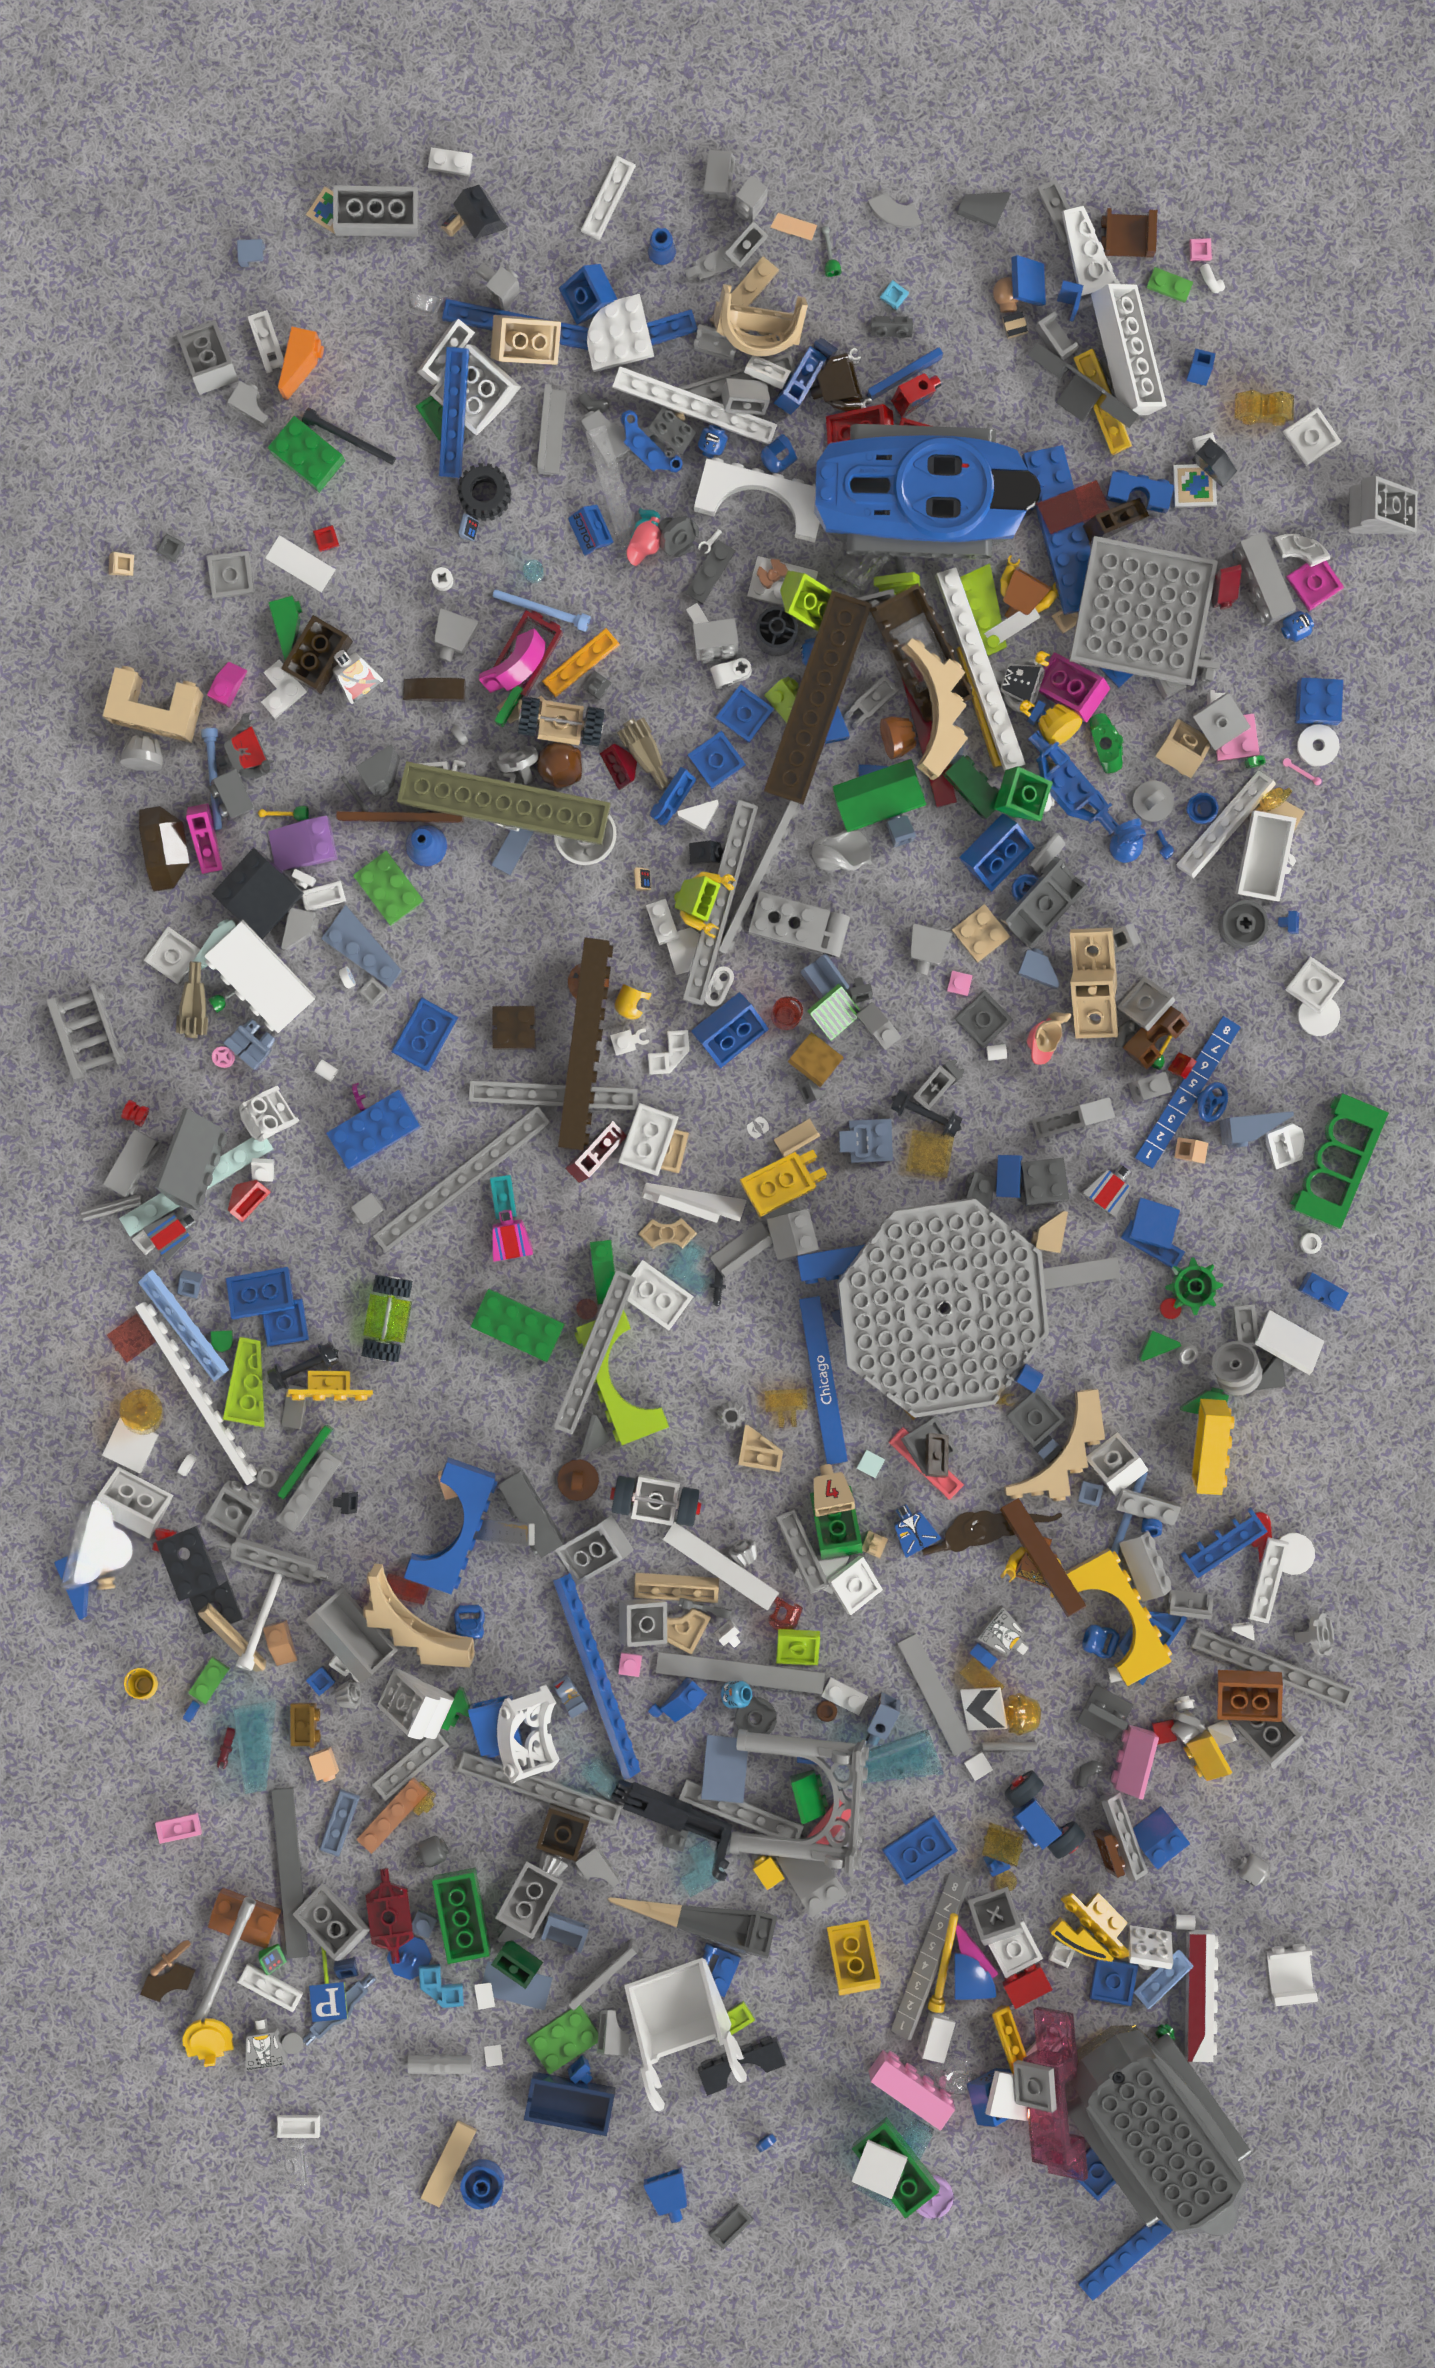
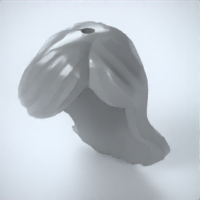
[812,829,872,871]

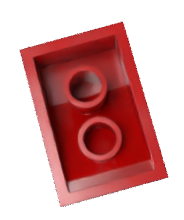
[826,404,894,446]

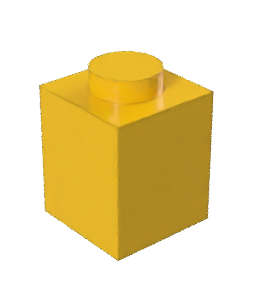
[753,1855,785,1890]

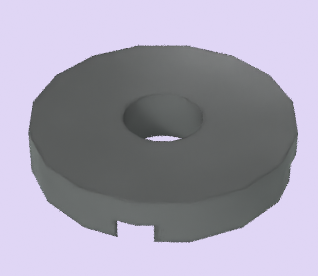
[735,1697,777,1734]

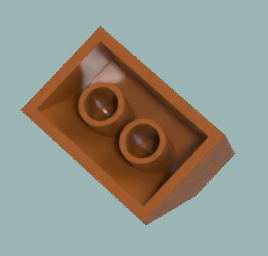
[1217,1670,1283,1722]
[208,1888,282,1949]

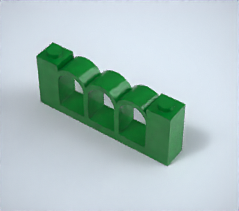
[1290,1093,1389,1229]

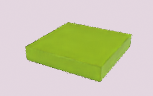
[776,1629,820,1665]

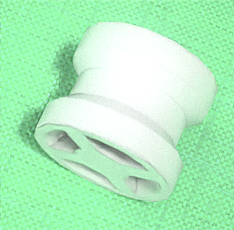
[431,567,453,591]

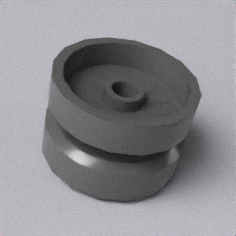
[1218,900,1269,949]

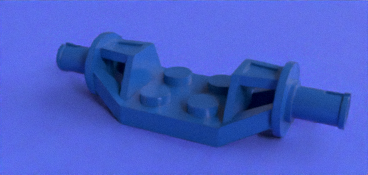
[1028,731,1119,835]

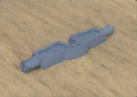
[303,1973,376,2046]

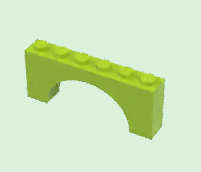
[574,1310,669,1445]

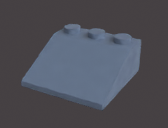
[1219,1111,1294,1149]

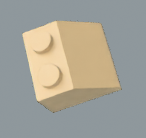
[1155,719,1211,778]

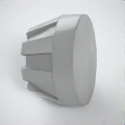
[120,735,163,771]

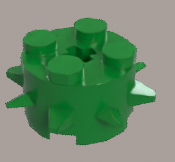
[1165,1257,1223,1315]

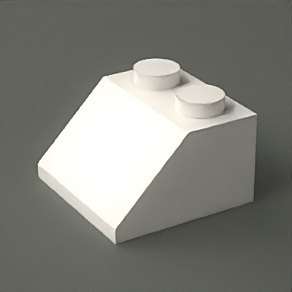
[1086,1432,1148,1496]

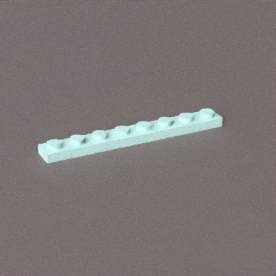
[119,1137,274,1236]

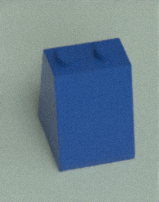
[468,1694,523,1758]

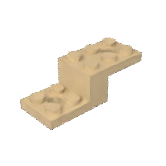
[1070,928,1118,1038]

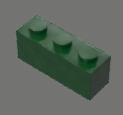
[941,755,999,819]

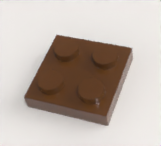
[1093,1829,1126,1878]

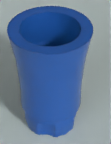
[648,228,676,265]

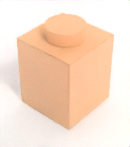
[309,1747,339,1782]

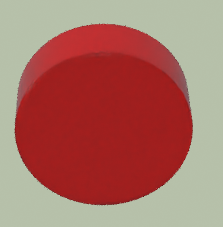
[1160,1298,1181,1319]

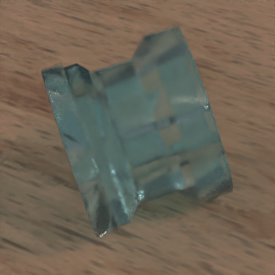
[523,560,544,584]

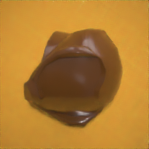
[537,742,582,789]

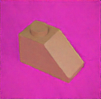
[263,1620,297,1666]

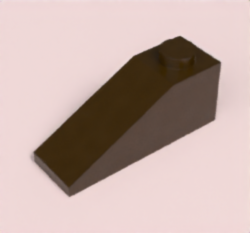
[1083,498,1150,544]

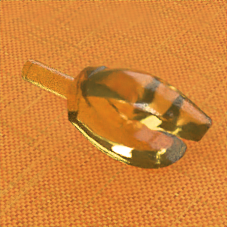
[1250,787,1292,816]

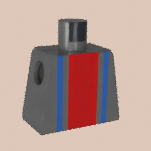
[143,1213,197,1263]

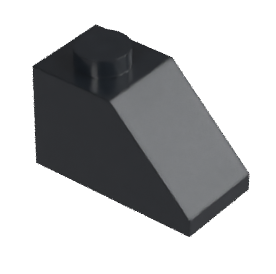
[1192,438,1237,487]

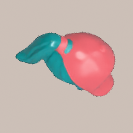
[626,508,661,566]

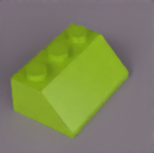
[780,570,832,632]

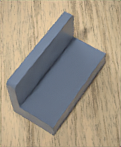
[800,953,849,999]

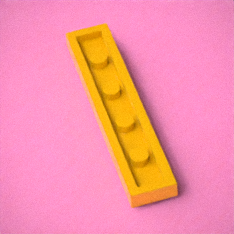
[1074,348,1132,455]

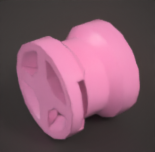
[212,1046,235,1068]

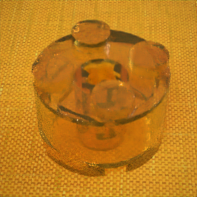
[119,1389,164,1435]

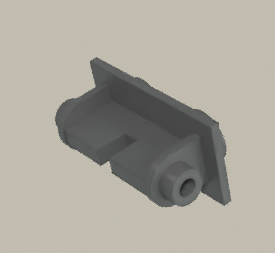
[870,315,913,338]

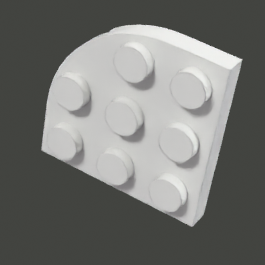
[587,294,654,372]

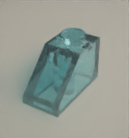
[581,1756,619,1801]

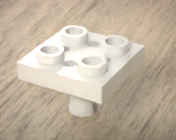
[1128,1925,1173,1970]

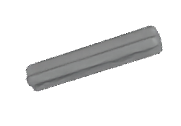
[80,1195,142,1221]

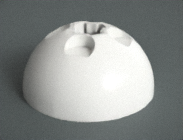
[554,814,616,865]

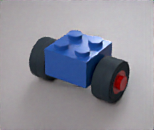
[1004,1770,1086,1859]

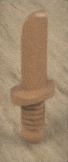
[150,1940,191,1976]

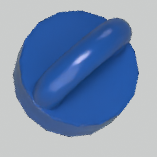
[1141,1518,1163,1537]

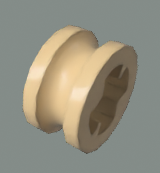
[95,1577,116,1590]

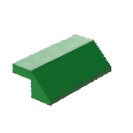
[832,759,927,832]

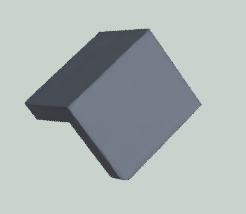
[237,239,265,267]

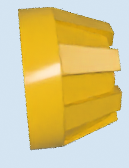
[1038,704,1082,746]

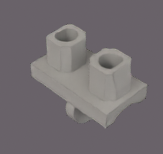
[1197,646,1221,683]

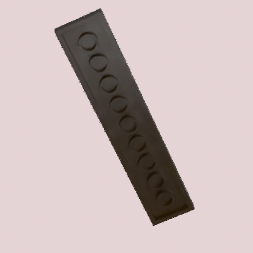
[764,590,872,805]

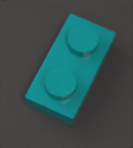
[490,1175,517,1219]

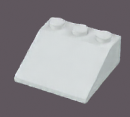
[430,344,521,435]

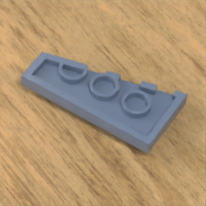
[321,905,402,987]

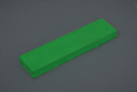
[278,1425,333,1500]

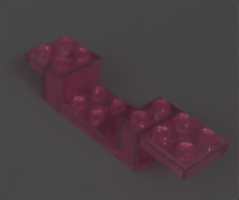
[1023,2007,1088,2181]

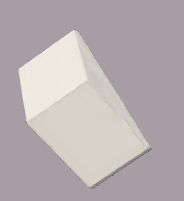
[677,800,719,832]

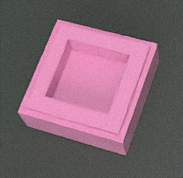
[1189,238,1212,261]

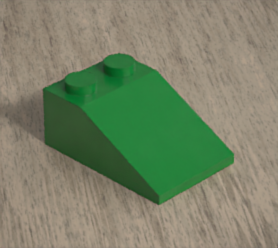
[810,1486,863,1560]

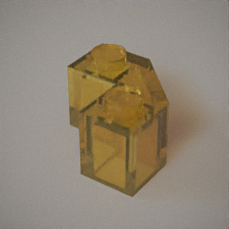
[1235,390,1294,426]

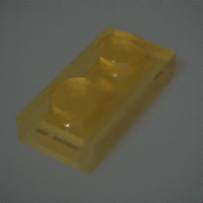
[959,1657,1005,1690]

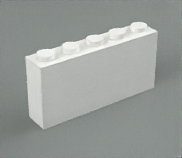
[205,920,316,1033]

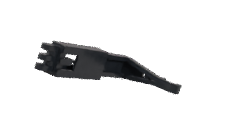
[611,1779,732,1881]

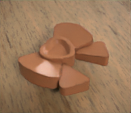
[757,559,788,589]

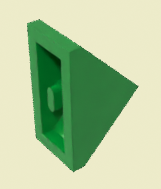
[1138,1330,1181,1362]

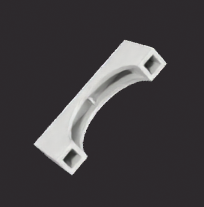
[694,457,820,543]

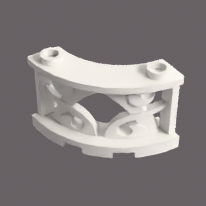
[497,1685,560,1783]

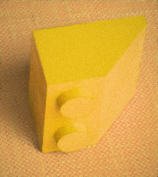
[1183,1729,1233,1781]

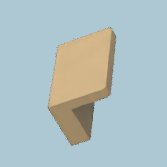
[774,1119,820,1157]

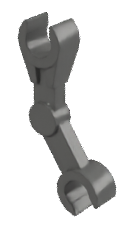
[678,1598,732,1619]

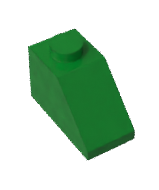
[1180,1387,1229,1414]

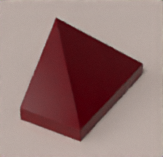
[600,744,637,790]

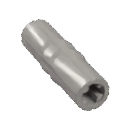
[408,2054,472,2075]

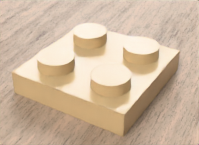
[952,904,1011,963]

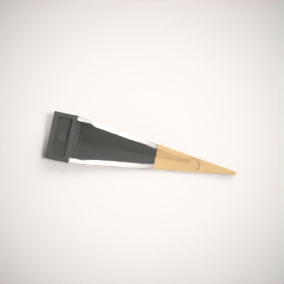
[608,1897,777,1959]

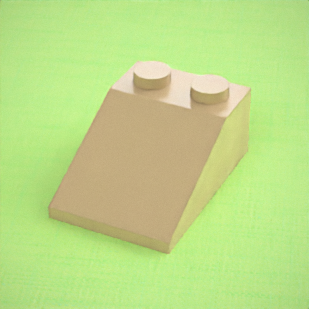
[490,315,561,365]

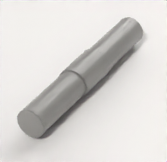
[982,1742,1037,1751]

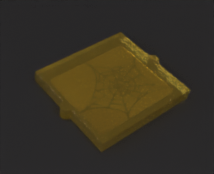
[982,1823,1024,1867]

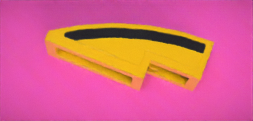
[1049,1917,1114,1962]

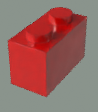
[1002,1963,1053,2009]

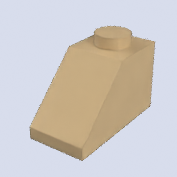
[1031,1211,1068,1253]

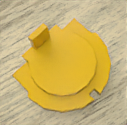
[183,2018,234,2067]

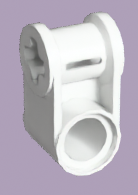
[710,658,752,689]

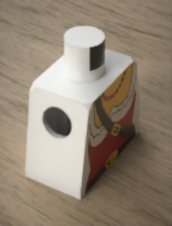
[333,650,383,704]

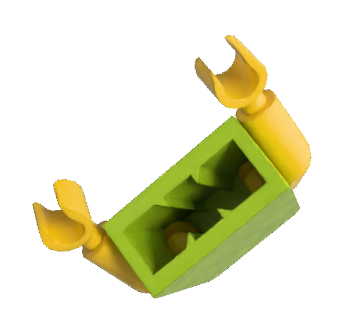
[674,872,736,938]

